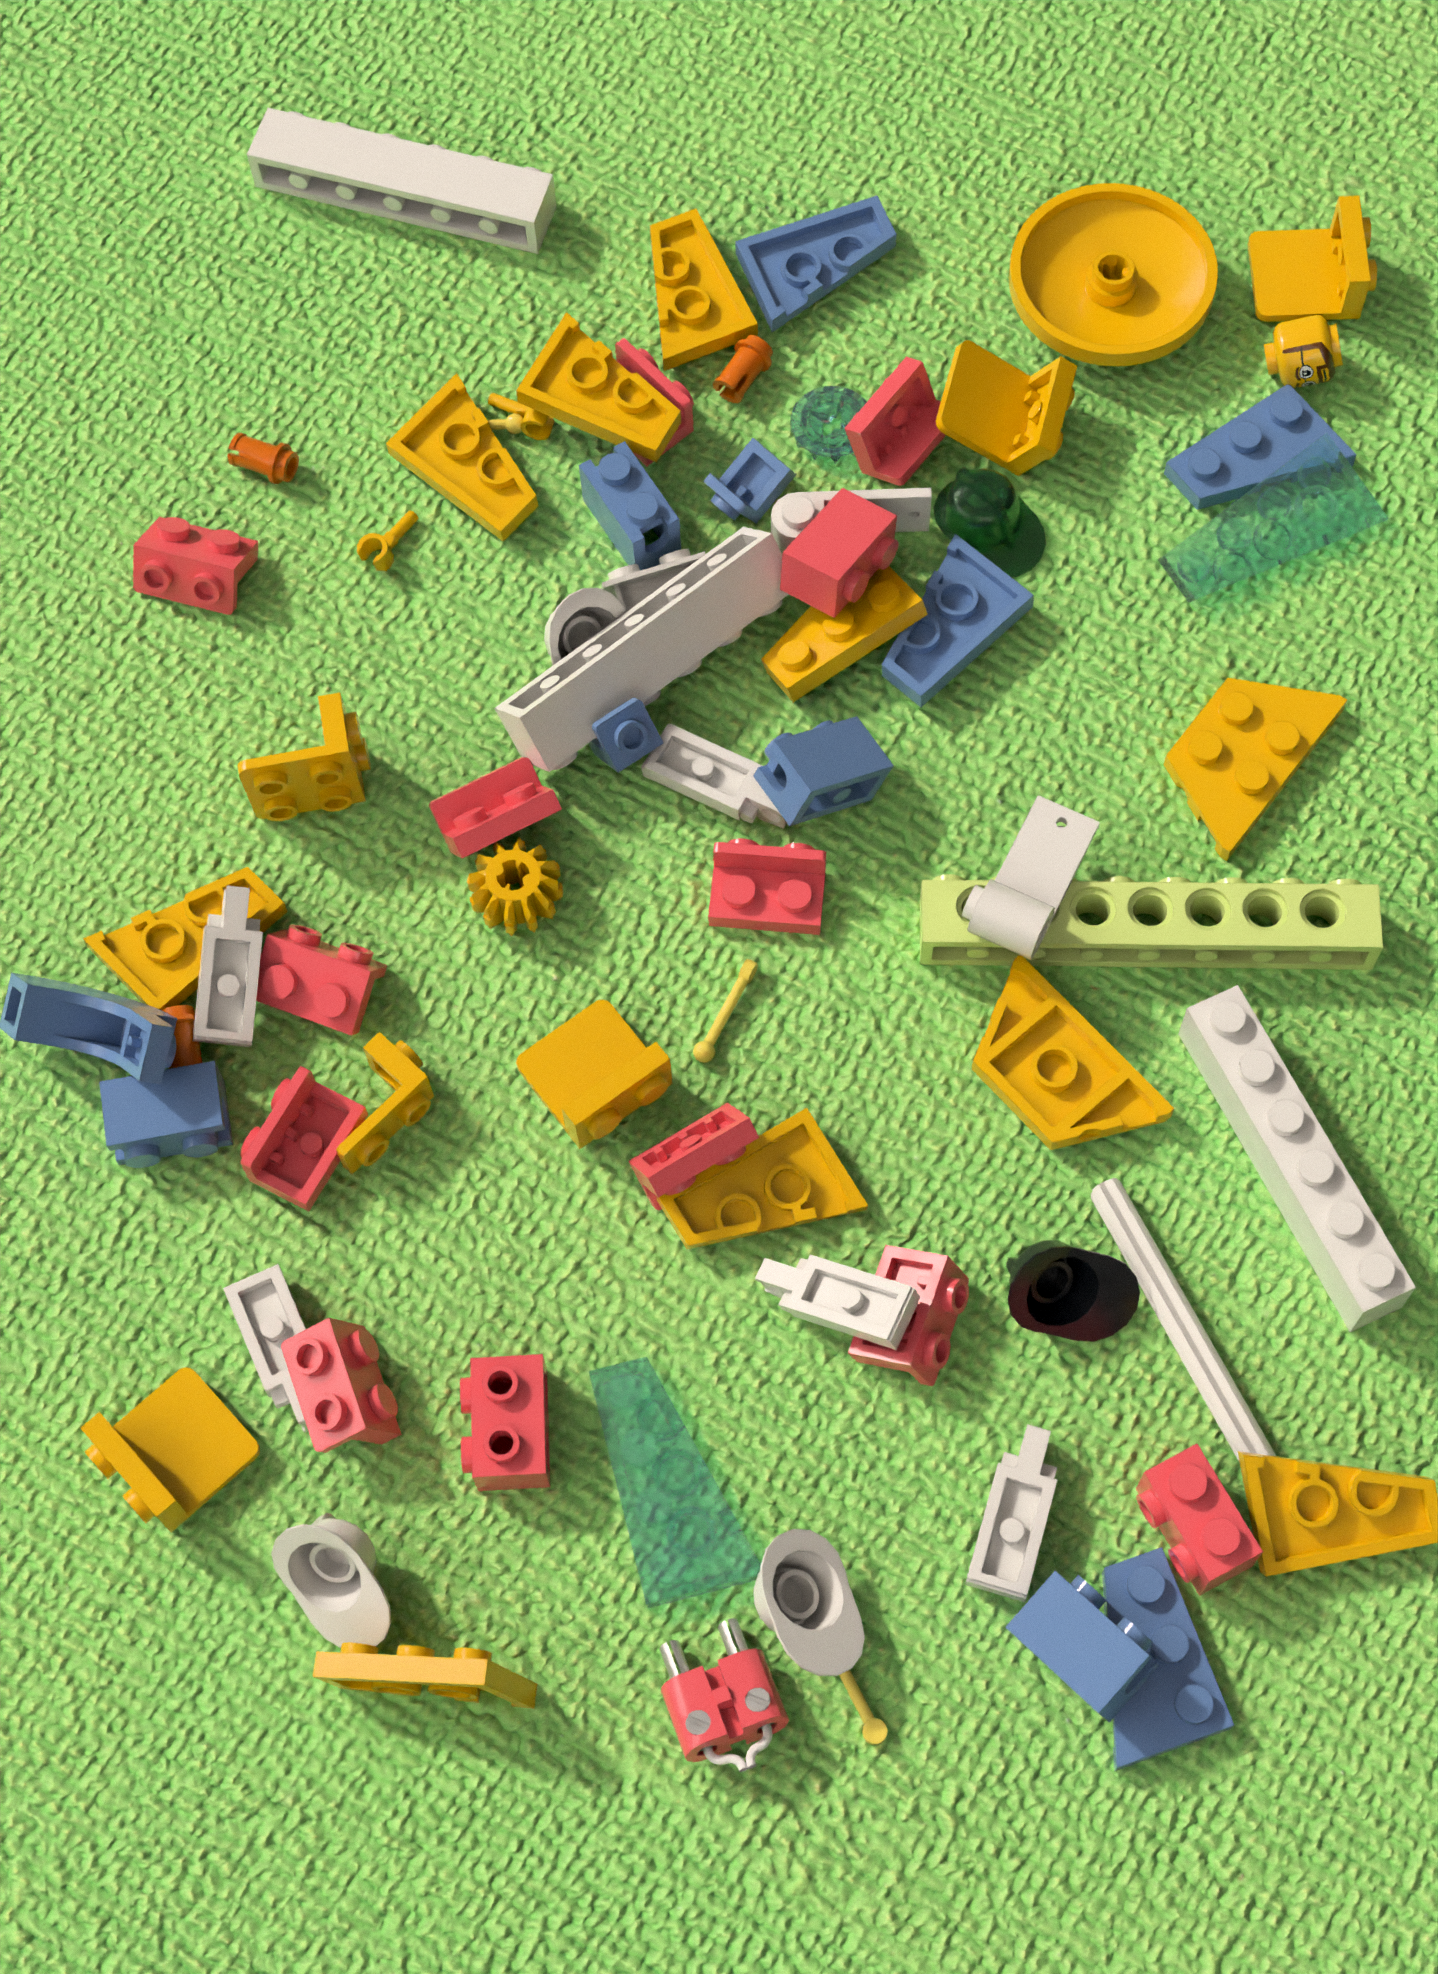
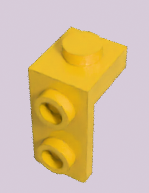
[336,1032,434,1174]

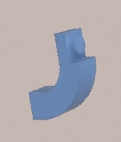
[0,972,177,1084]

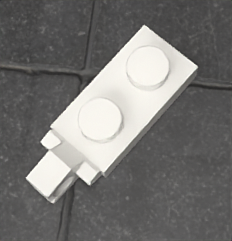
[641,724,787,829]
[192,885,263,1047]
[755,1255,921,1350]
[223,1264,308,1433]
[965,1424,1057,1602]

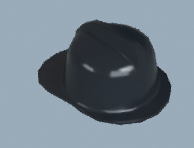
[1006,1240,1140,1342]

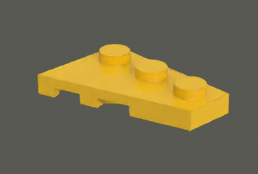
[650,208,758,371]
[516,312,681,462]
[386,373,539,542]
[761,566,928,702]
[83,867,288,1010]
[657,1108,868,1250]
[1238,1451,1438,1577]
[312,1642,537,1709]

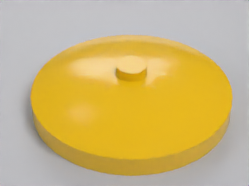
[1009,183,1218,366]

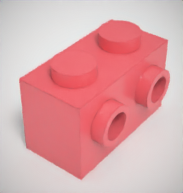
[780,488,898,618]
[460,1354,551,1491]
[1136,1443,1263,1596]

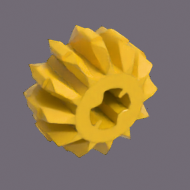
[467,837,563,937]

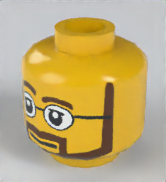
[1264,315,1343,388]

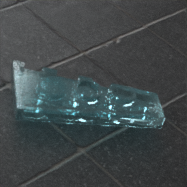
[1157,433,1389,603]
[589,1356,761,1609]

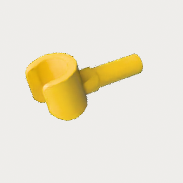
[488,393,555,440]
[357,510,419,571]

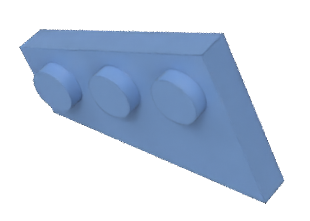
[735,196,896,332]
[1164,384,1356,510]
[882,534,1034,707]
[1102,1547,1234,1771]

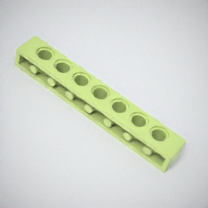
[919,874,1383,970]

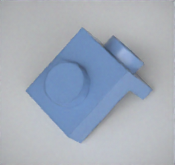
[703,438,797,524]
[588,697,664,773]

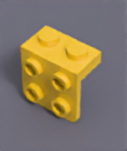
[1248,195,1377,322]
[936,340,1077,476]
[237,692,371,821]
[516,999,673,1149]
[80,1367,260,1533]

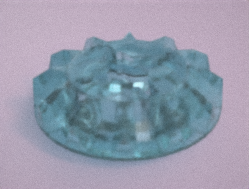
[790,386,867,464]

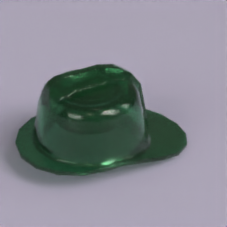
[934,467,1046,577]

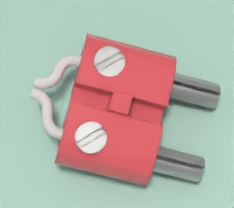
[660,1618,789,1772]

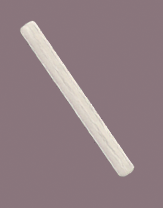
[1091,1178,1276,1463]

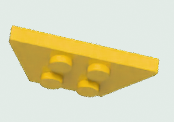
[1164,678,1347,861]
[972,955,1175,1150]

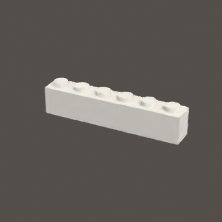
[247,108,557,254]
[494,527,789,772]
[1178,985,1416,1332]

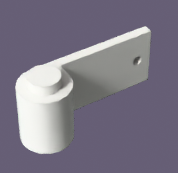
[771,488,932,553]
[962,795,1100,960]

